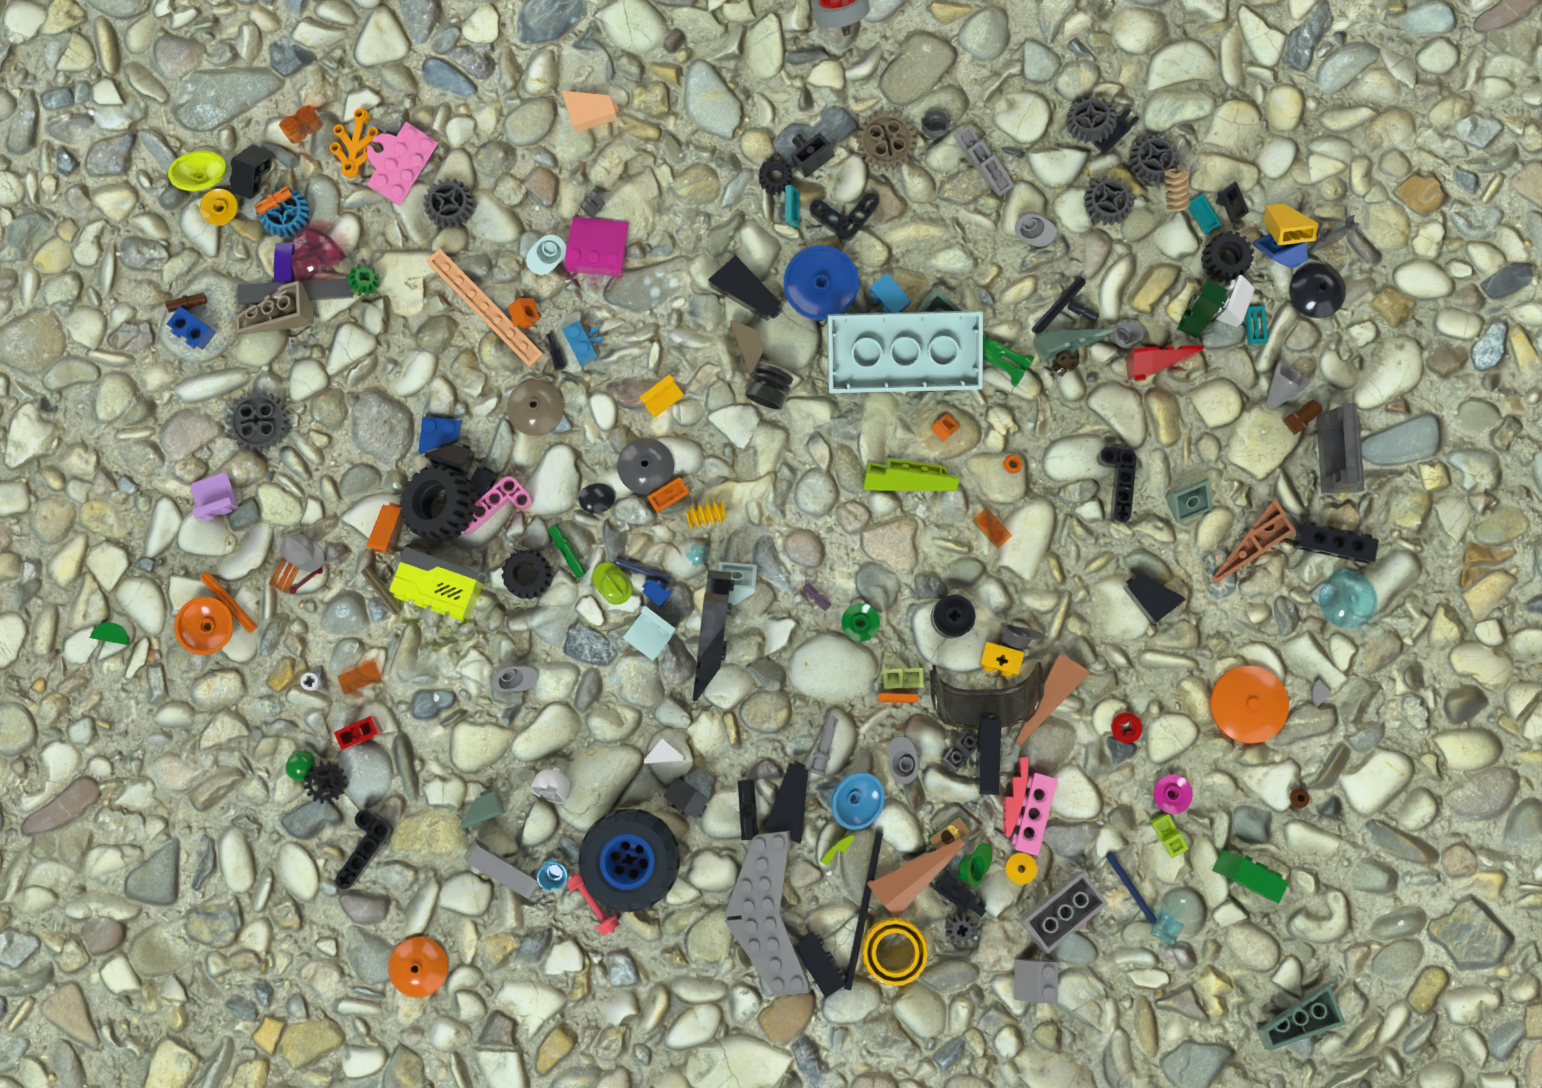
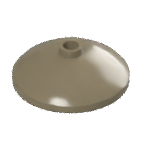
[507,380,564,436]

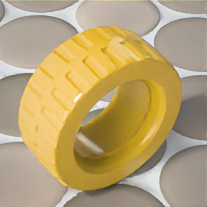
[861,917,928,986]

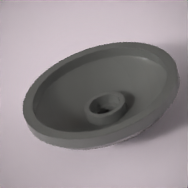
[617,438,674,495]

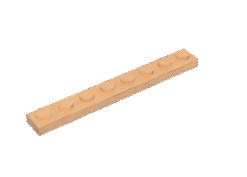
[426,248,544,368]

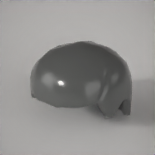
[921,110,950,138]

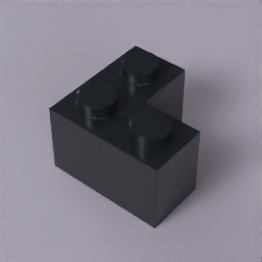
[229,144,273,200]

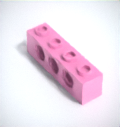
[1010,773,1058,856]

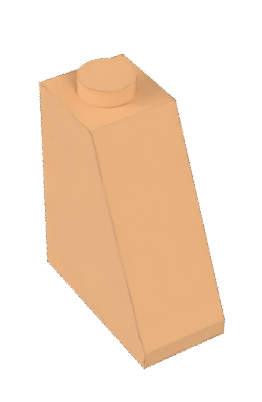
[562,91,619,133]

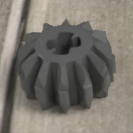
[944,913,978,947]

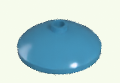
[831,772,885,830]

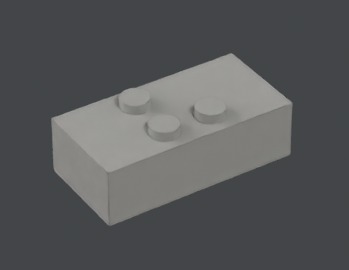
[1018,871,1108,954]

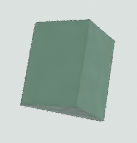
[1165,479,1212,524]

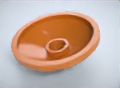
[174,597,234,655]
[388,936,448,998]

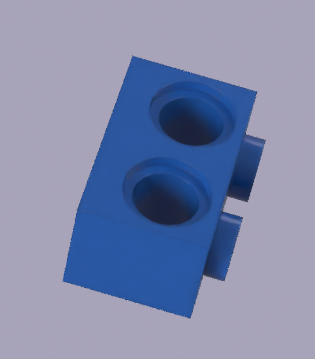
[166,307,216,350]

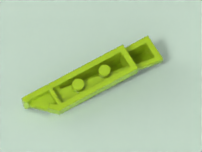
[864,458,960,491]

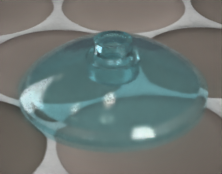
[1319,571,1378,629]

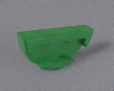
[89,623,130,646]

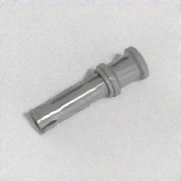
[808,716,839,776]

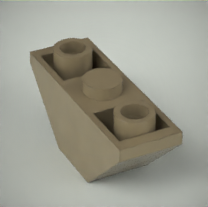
[728,320,764,377]

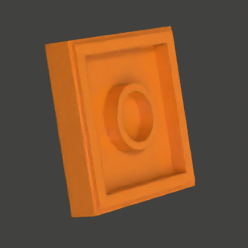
[876,693,918,703]

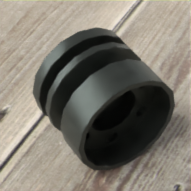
[745,364,793,410]

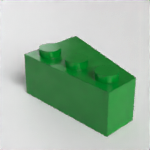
[1212,850,1289,904]

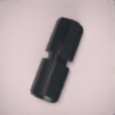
[1068,300,1100,322]

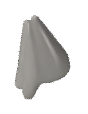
[1265,361,1311,410]

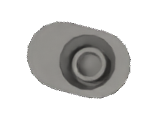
[1015,211,1056,247]
[280,534,325,572]
[492,662,538,692]
[888,736,920,784]

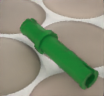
[547,524,587,579]

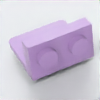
[191,473,239,521]

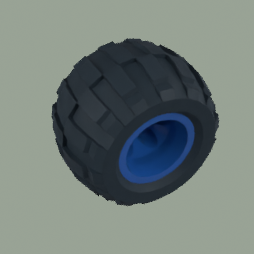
[578,808,681,912]

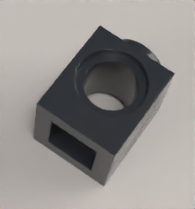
[470,467,497,496]

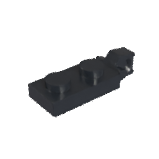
[933,873,986,917]

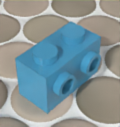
[868,273,911,313]

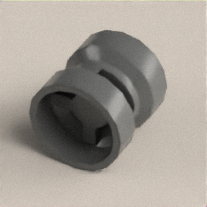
[580,191,606,218]

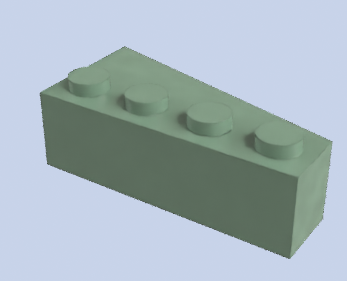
[1257,985,1346,1050]

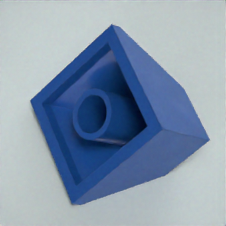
[1252,234,1308,268]

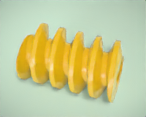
[685,499,727,530]

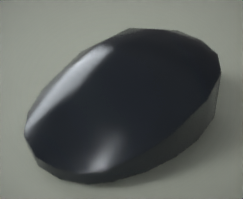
[578,483,615,514]

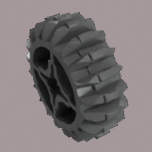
[1066,96,1117,145]
[1129,133,1180,184]
[1083,175,1134,226]
[423,177,475,229]

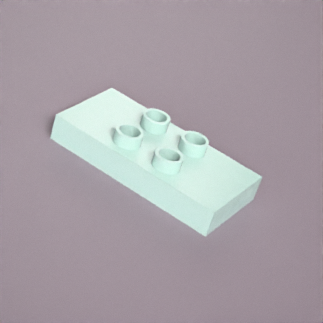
[827,310,983,393]

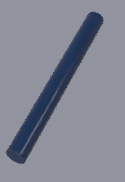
[1106,852,1157,923]

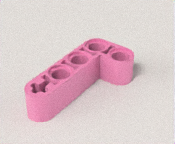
[462,477,532,535]

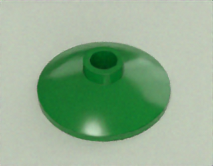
[841,603,880,642]

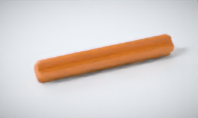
[200,572,257,633]

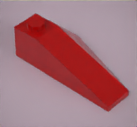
[1125,345,1205,382]

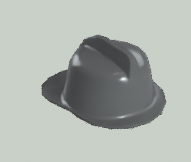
[1001,623,1045,650]

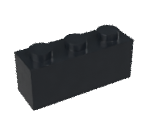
[793,932,846,998]

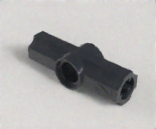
[737,779,758,840]

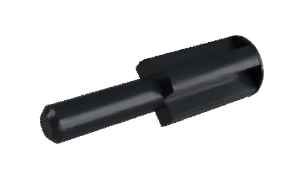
[547,333,566,371]

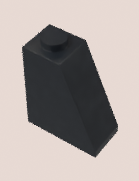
[1123,575,1186,624]

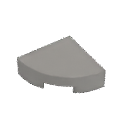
[1311,679,1332,707]

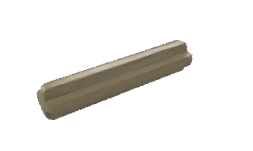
[361,566,402,615]

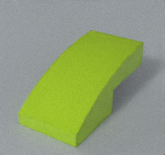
[1150,812,1189,859]
[820,834,855,866]

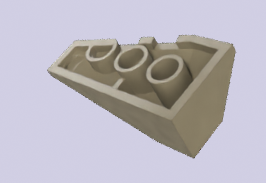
[236,281,314,335]

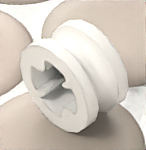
[301,673,320,691]

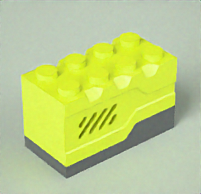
[389,547,485,622]

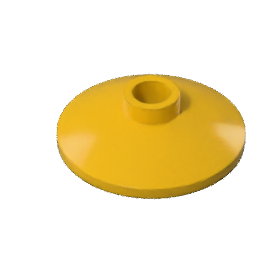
[200,189,238,226]

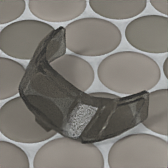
[930,662,1045,733]

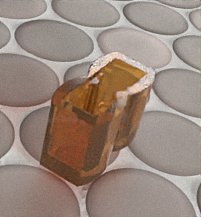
[279,105,323,144]

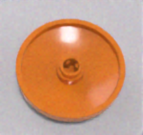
[1210,666,1289,743]

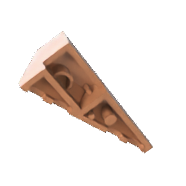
[1212,499,1296,584]
[1015,654,1090,745]
[867,837,965,917]

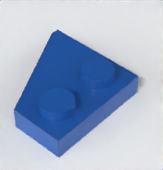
[418,417,461,454]

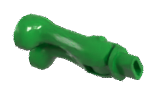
[983,334,1035,387]

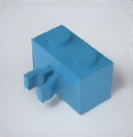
[562,320,604,367]

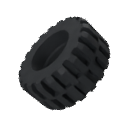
[400,465,477,542]

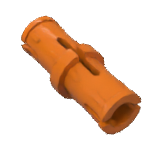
[254,186,293,216]

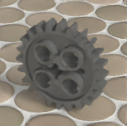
[226,391,291,453]

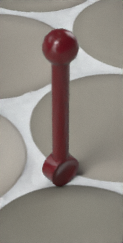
[289,567,323,594]

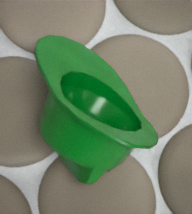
[957,843,992,888]

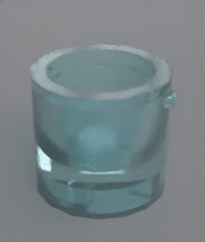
[1150,913,1184,946]

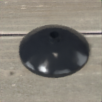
[1289,263,1346,319]

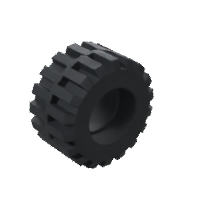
[1201,231,1254,283]
[501,549,553,600]

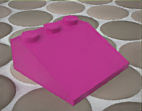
[564,216,629,277]

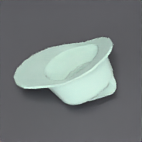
[526,234,566,275]

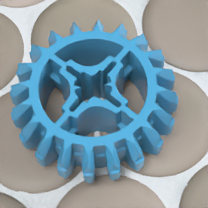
[258,187,311,238]

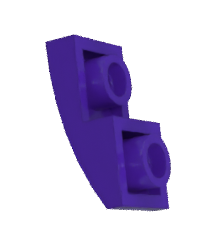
[274,242,297,282]

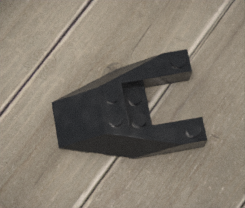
[693,570,735,701]

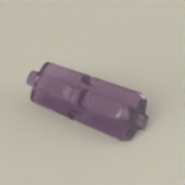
[802,583,831,611]

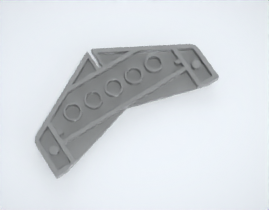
[724,831,811,995]

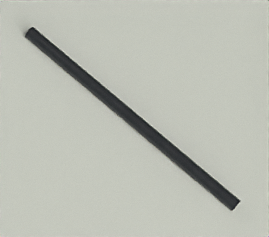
[844,832,884,990]

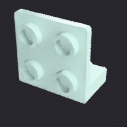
[623,606,677,661]

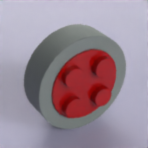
[812,0,870,36]

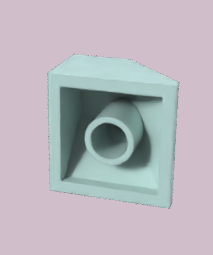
[718,562,757,605]

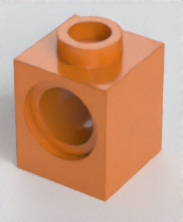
[508,298,540,329]

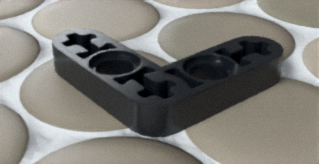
[810,193,879,241]

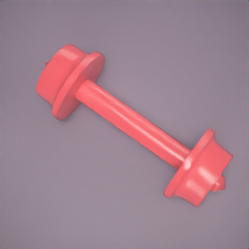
[566,873,620,936]

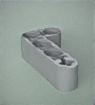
[464,839,539,899]

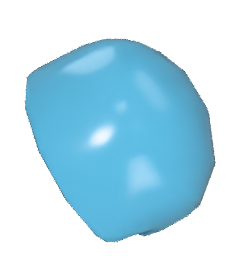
[537,860,568,891]

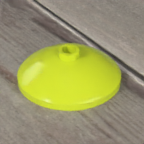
[168,151,227,191]

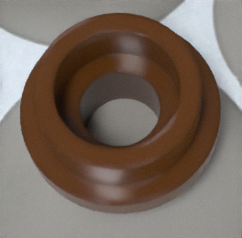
[1289,788,1310,808]

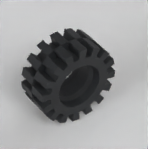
[759,158,792,195]

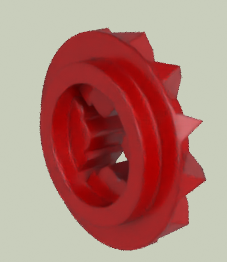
[1111,712,1142,743]

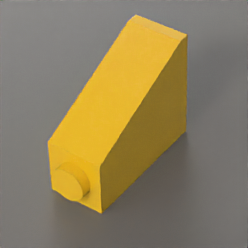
[1263,203,1318,245]

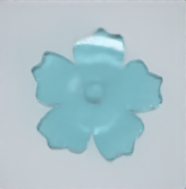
[686,543,709,567]

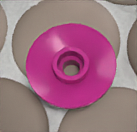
[1153,775,1193,814]

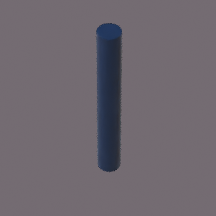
[614,558,671,583]

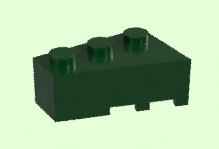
[1177,280,1228,338]

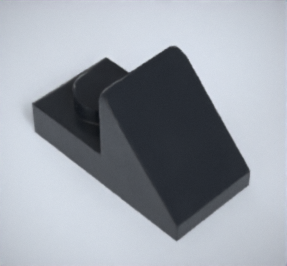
[1215,181,1249,223]

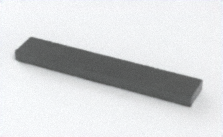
[238,278,353,305]

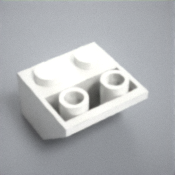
[1216,275,1255,327]

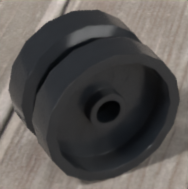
[930,594,976,639]

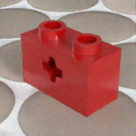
[334,716,383,750]

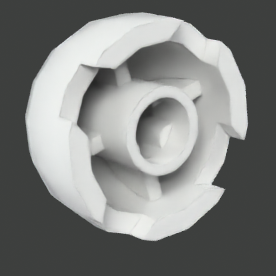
[530,768,570,804]

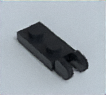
[1094,108,1140,155]

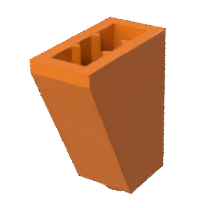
[366,503,404,556]

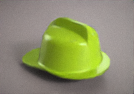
[592,562,632,605]

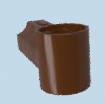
[1282,399,1323,435]

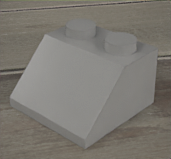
[1014,959,1058,1003]

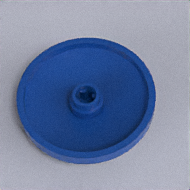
[783,246,859,321]

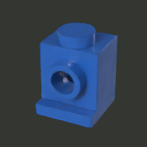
[642,578,673,608]

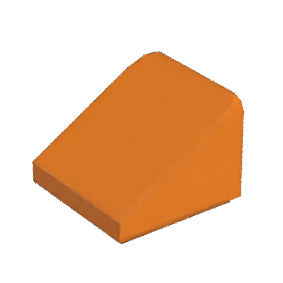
[931,413,960,441]

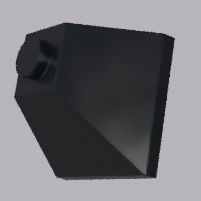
[424,443,475,475]

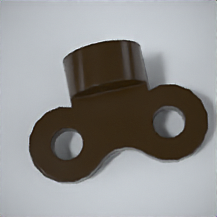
[1051,350,1079,377]

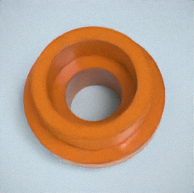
[1003,455,1023,474]

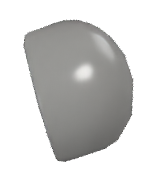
[1112,320,1144,348]

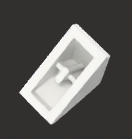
[644,738,684,764]

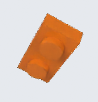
[647,477,690,514]

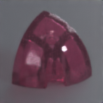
[291,227,346,279]

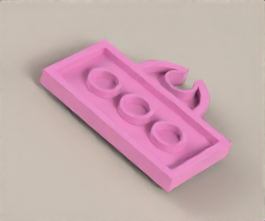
[367,122,438,206]

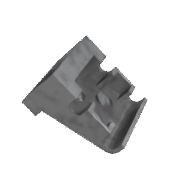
[1316,403,1365,494]

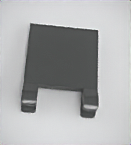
[1307,215,1359,254]

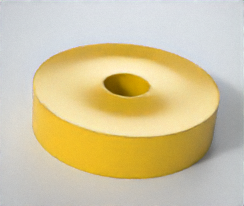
[1005,852,1037,885]

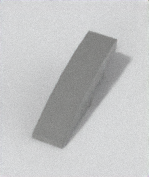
[953,125,1014,197]

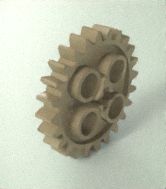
[856,110,917,171]

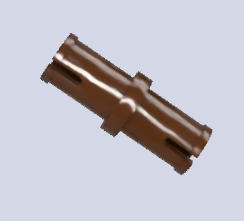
[165,292,208,313]

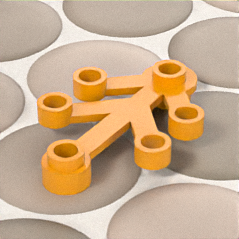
[330,108,380,178]

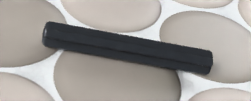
[1031,276,1086,335]

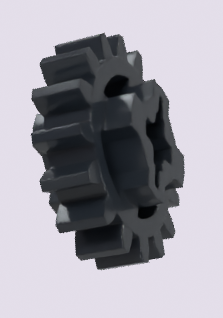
[303,760,347,804]

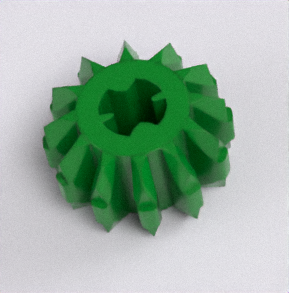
[346,263,380,297]

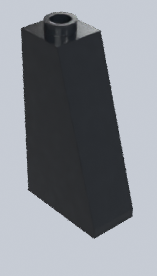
[708,255,782,321]
[974,712,1001,795]
[764,761,808,844]

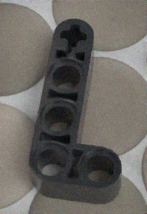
[1097,447,1137,525]
[335,810,393,889]

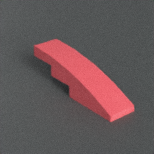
[1003,757,1029,837]

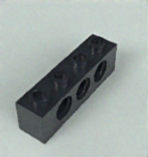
[1293,522,1379,564]

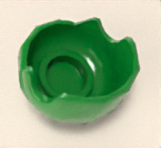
[286,750,316,782]

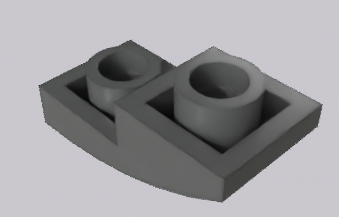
[940,729,977,773]

